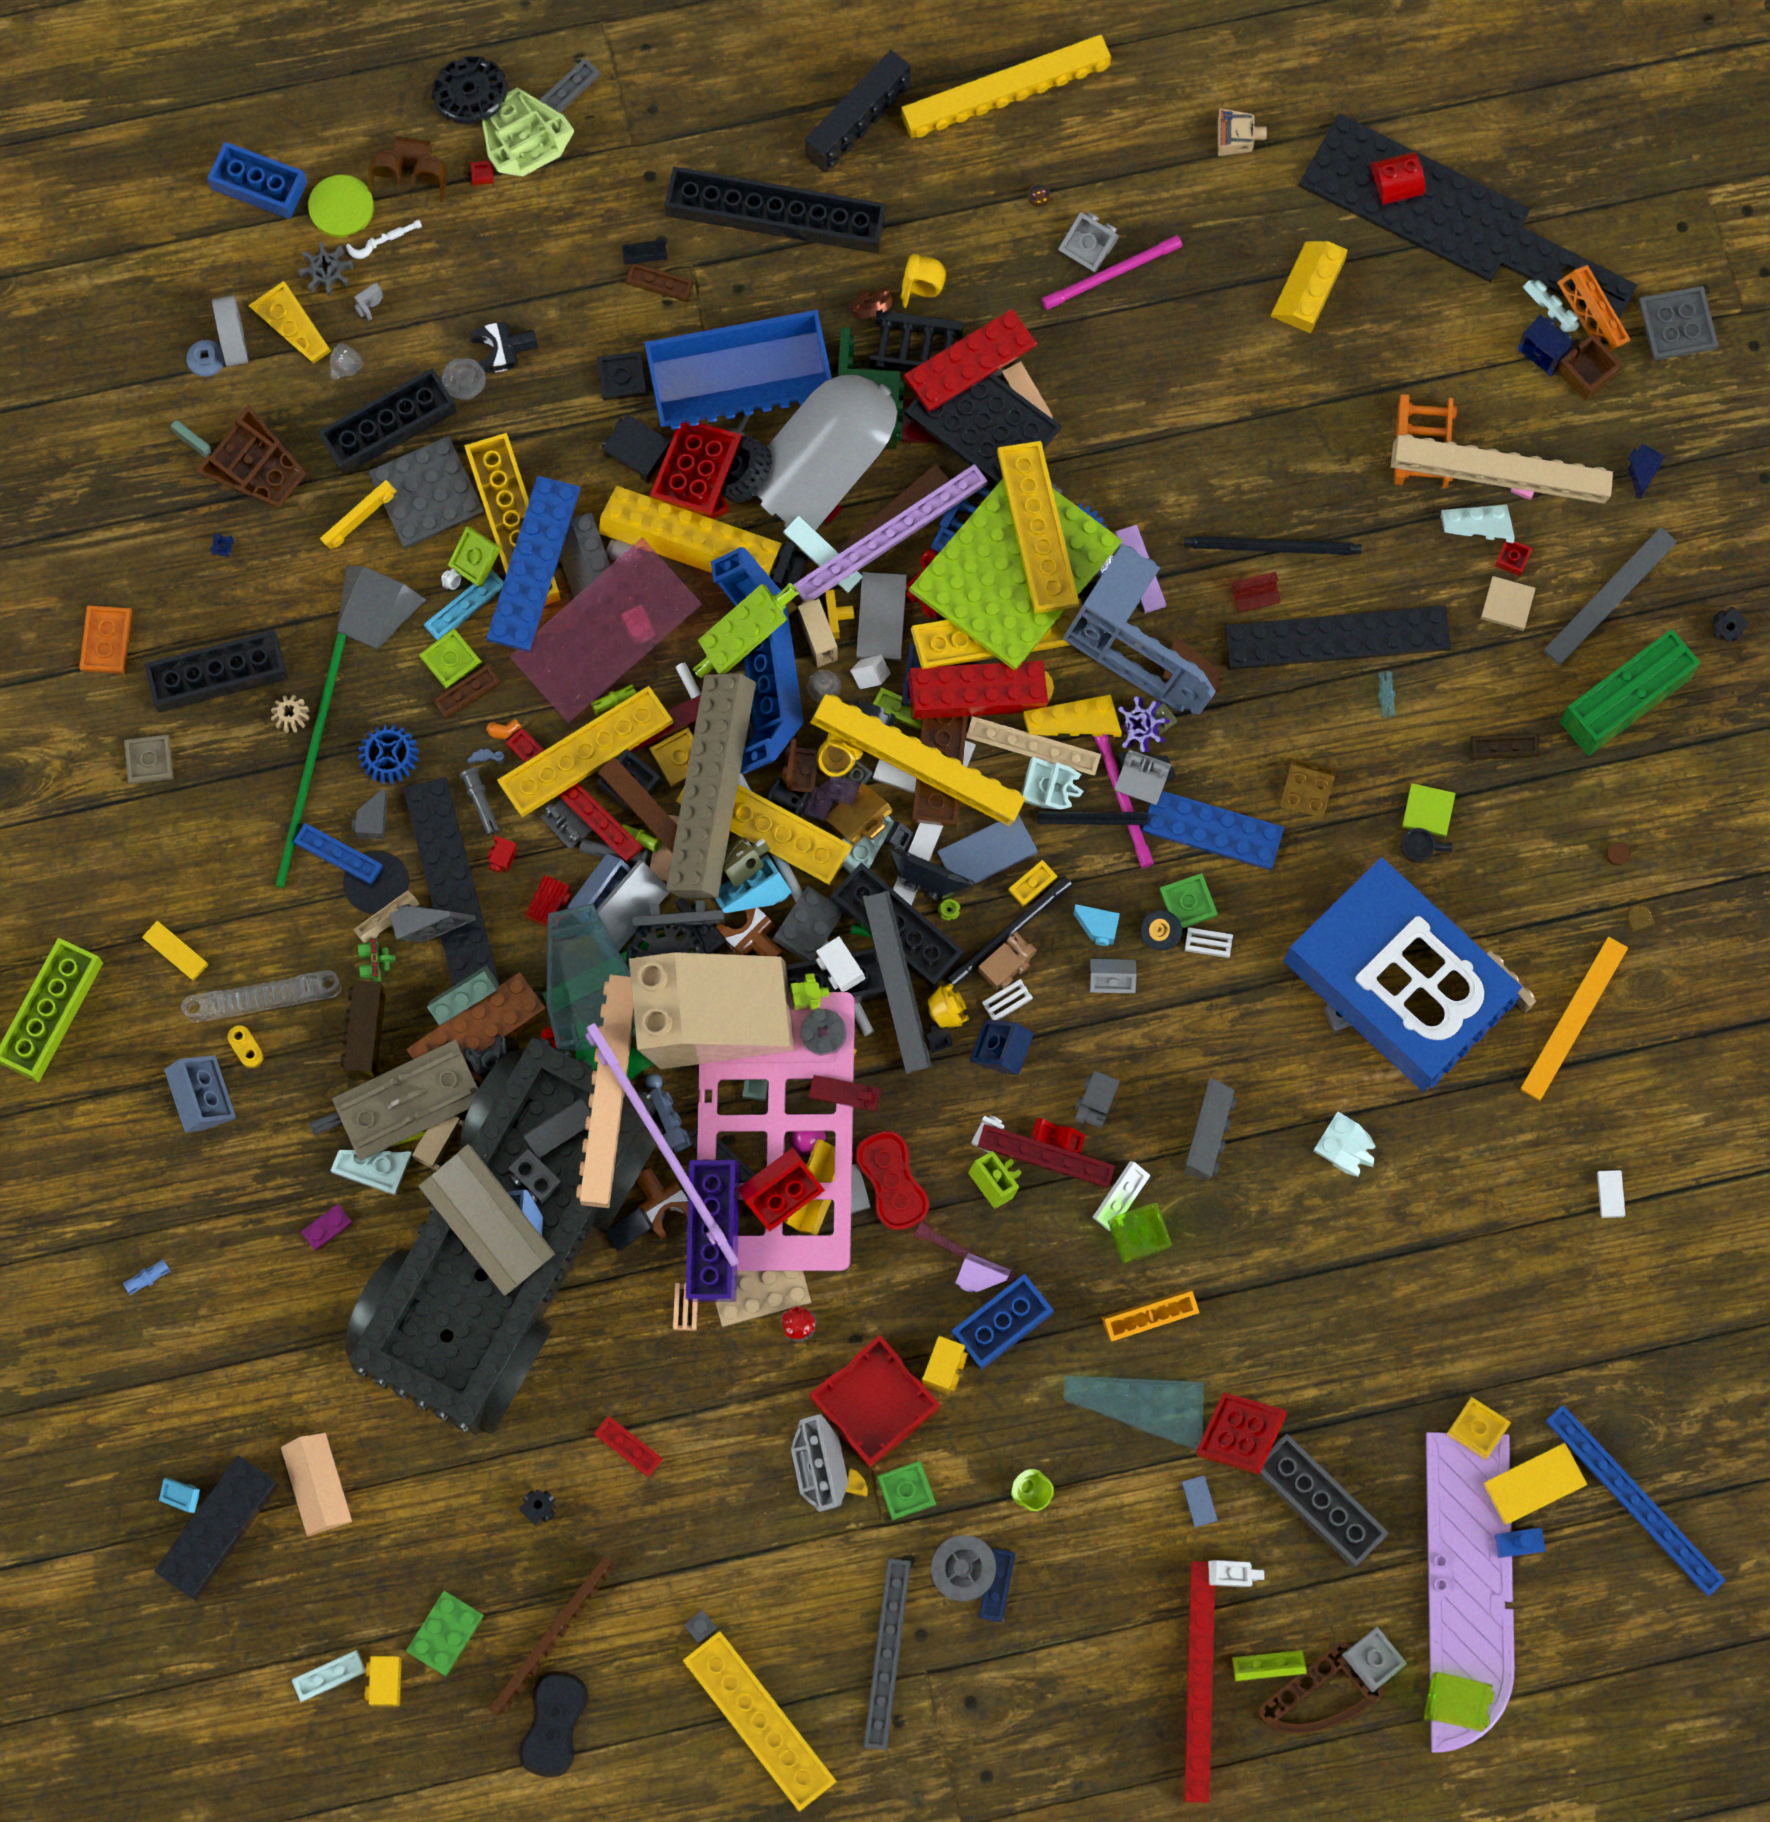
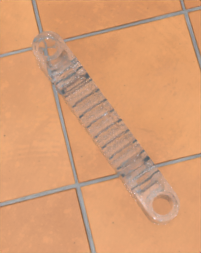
[181,970,342,1022]

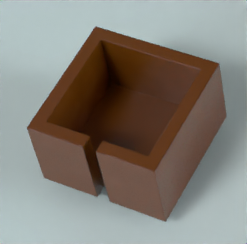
[1557,334,1622,401]

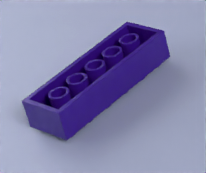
[686,1160,740,1302]

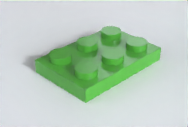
[406,1591,484,1677]

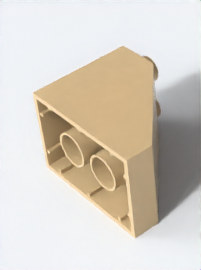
[629,953,795,1069]

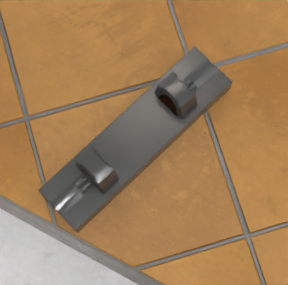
[633,900,725,930]

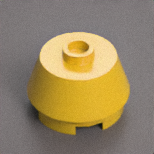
[928,983,969,1028]

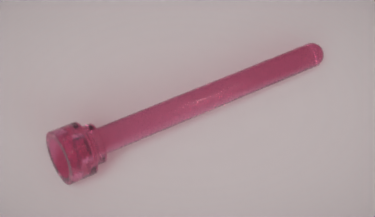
[914,1221,1016,1282]

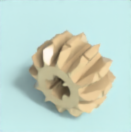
[271,695,309,733]

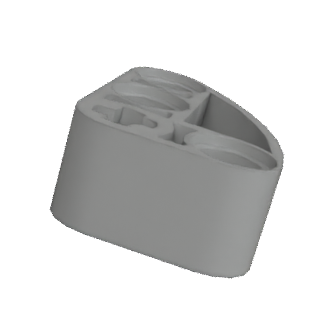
[212,295,248,367]

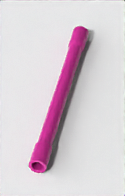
[1041,235,1182,310]
[1094,734,1154,868]

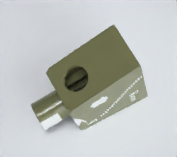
[723,838,770,888]

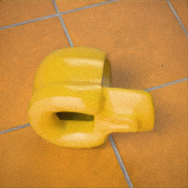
[901,254,946,308]
[816,733,863,778]

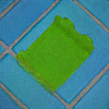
[1424,1672,1494,1733]

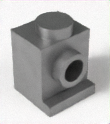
[1324,1003,1354,1035]

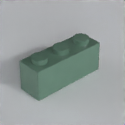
[427,965,499,1026]

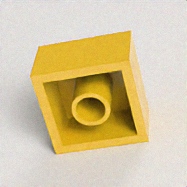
[922,1336,968,1396]

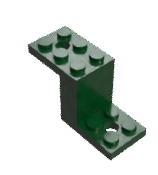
[838,327,904,449]

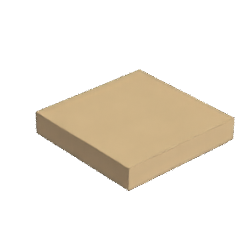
[1481,576,1536,631]

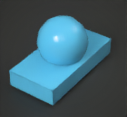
[159,1478,200,1513]

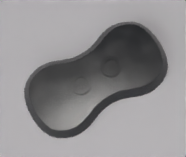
[519,1671,588,1777]

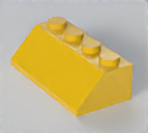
[1271,241,1348,334]

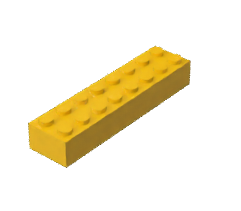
[465,433,561,605]
[599,486,782,577]

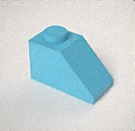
[1074,904,1120,946]

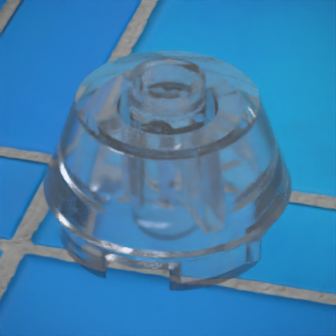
[442,358,486,401]

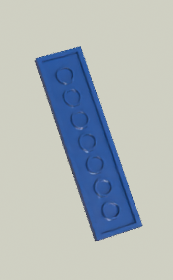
[486,476,581,652]

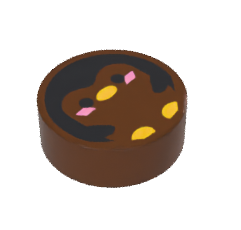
[1028,184,1050,207]

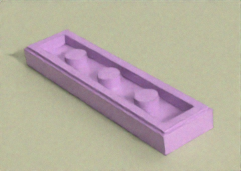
[1116,525,1166,613]

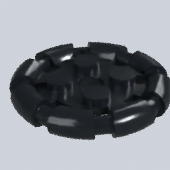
[431,56,508,125]
[626,923,708,977]

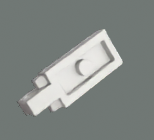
[1209,1560,1264,1587]

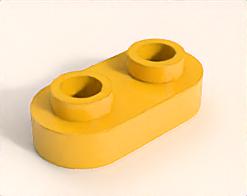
[228,1025,263,1068]

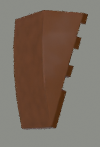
[195,404,306,508]

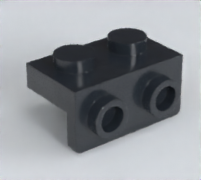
[770,541,808,591]

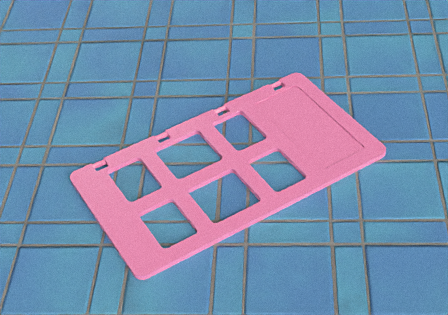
[697,992,855,1271]

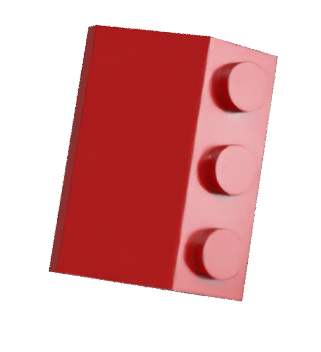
[737,1148,825,1232]

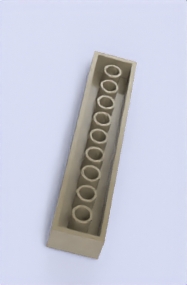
[666,674,756,898]

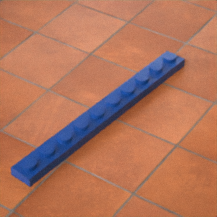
[1545,1405,1726,1597]

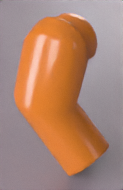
[487,719,521,740]

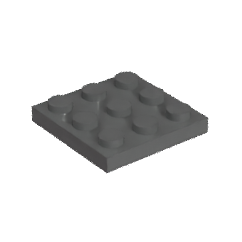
[1638,286,1719,361]

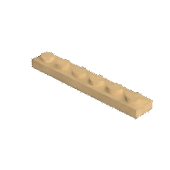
[966,716,1101,776]

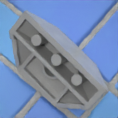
[791,1414,848,1512]

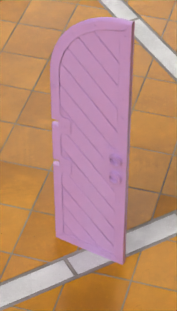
[1426,1433,1514,1753]

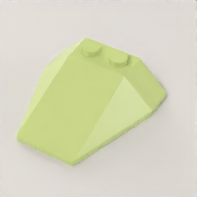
[482,88,574,176]

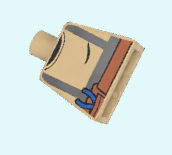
[1218,109,1267,156]

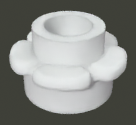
[441,569,461,590]

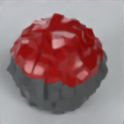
[779,1306,817,1342]

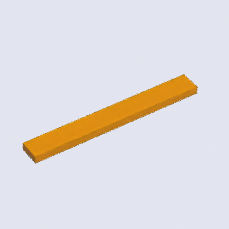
[1520,937,1628,1101]

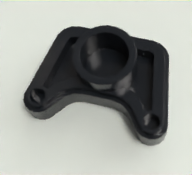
[464,1035,507,1074]

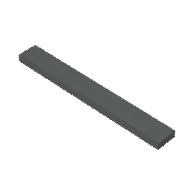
[1543,527,1677,666]
[863,1558,911,1751]

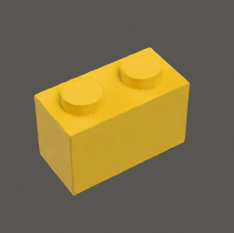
[365,1656,401,1706]

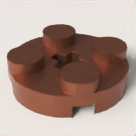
[849,287,893,319]

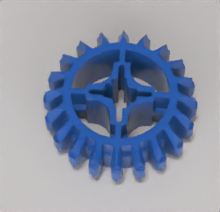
[358,724,419,785]

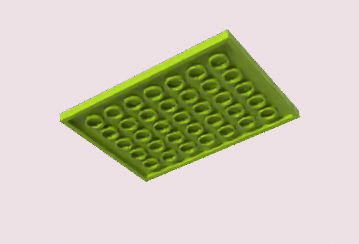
[909,479,1123,671]

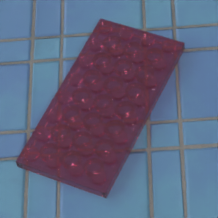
[509,537,702,723]

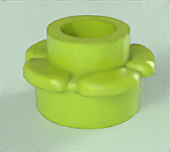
[938,899,960,921]

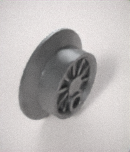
[931,1535,996,1601]

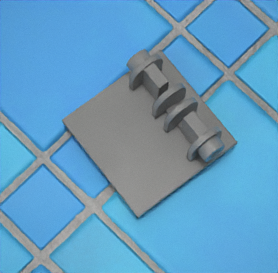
[1114,750,1172,805]

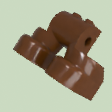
[368,136,447,202]

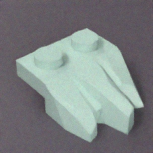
[1021,757,1084,810]
[1314,1111,1376,1177]

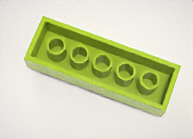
[0,938,103,1083]

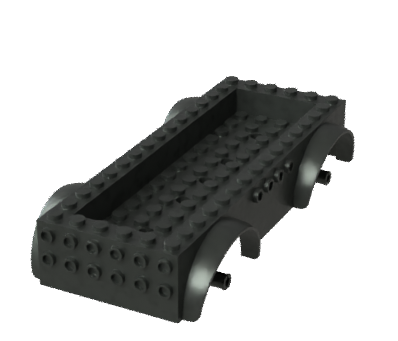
[345,1037,665,1435]

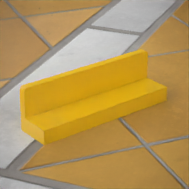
[784,1139,835,1236]

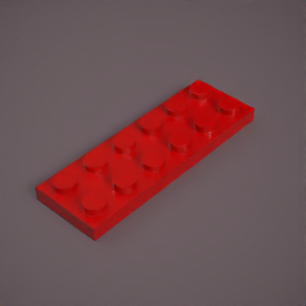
[904,309,1037,413]

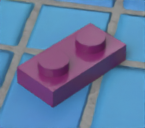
[301,1204,353,1251]

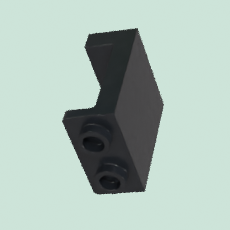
[602,414,671,483]

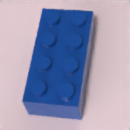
[207,142,307,219]
[951,1274,1053,1371]

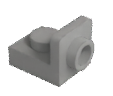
[354,283,383,321]

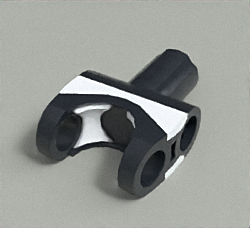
[469,322,538,373]

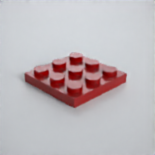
[1195,1392,1287,1475]

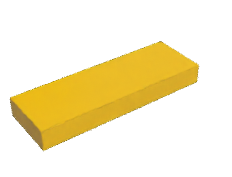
[142,921,208,981]

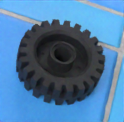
[720,436,772,503]

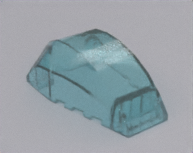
[547,903,636,1051]

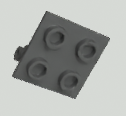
[541,799,593,849]

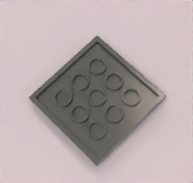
[368,436,485,549]

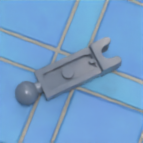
[644,1073,692,1153]

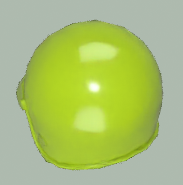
[1012,1469,1054,1511]

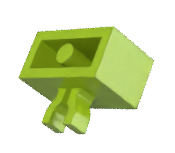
[968,1151,1022,1209]

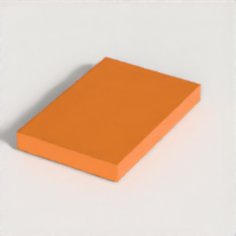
[79,605,132,674]

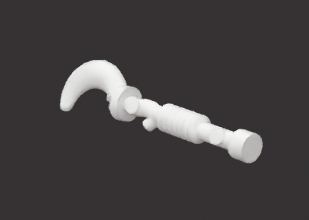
[346,219,422,259]

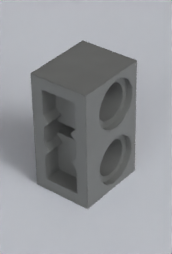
[508,1149,561,1205]

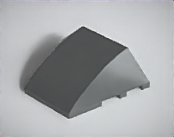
[337,565,426,650]

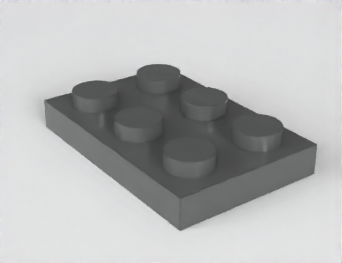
[772,886,844,962]

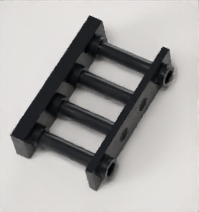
[869,311,963,372]

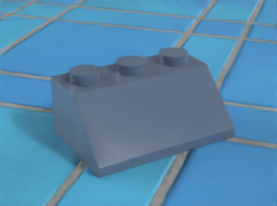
[567,854,631,923]
[164,1055,236,1133]

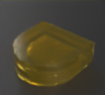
[1628,906,1655,932]

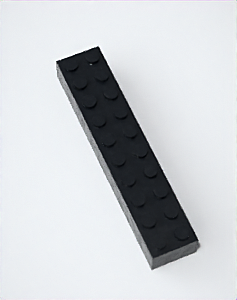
[664,166,886,254]

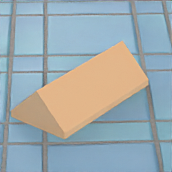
[281,1433,352,1537]

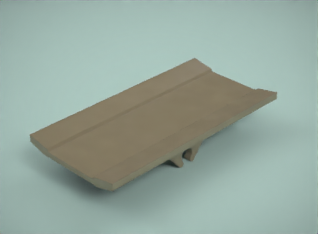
[332,1039,479,1161]
[419,1144,555,1296]

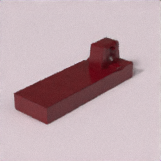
[809,1075,881,1112]

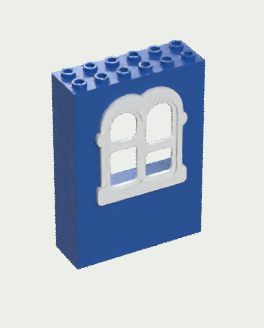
[1283,857,1522,1092]

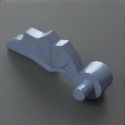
[467,749,505,763]

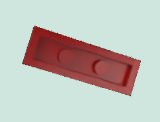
[594,1416,663,1478]

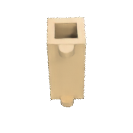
[412,1114,464,1170]

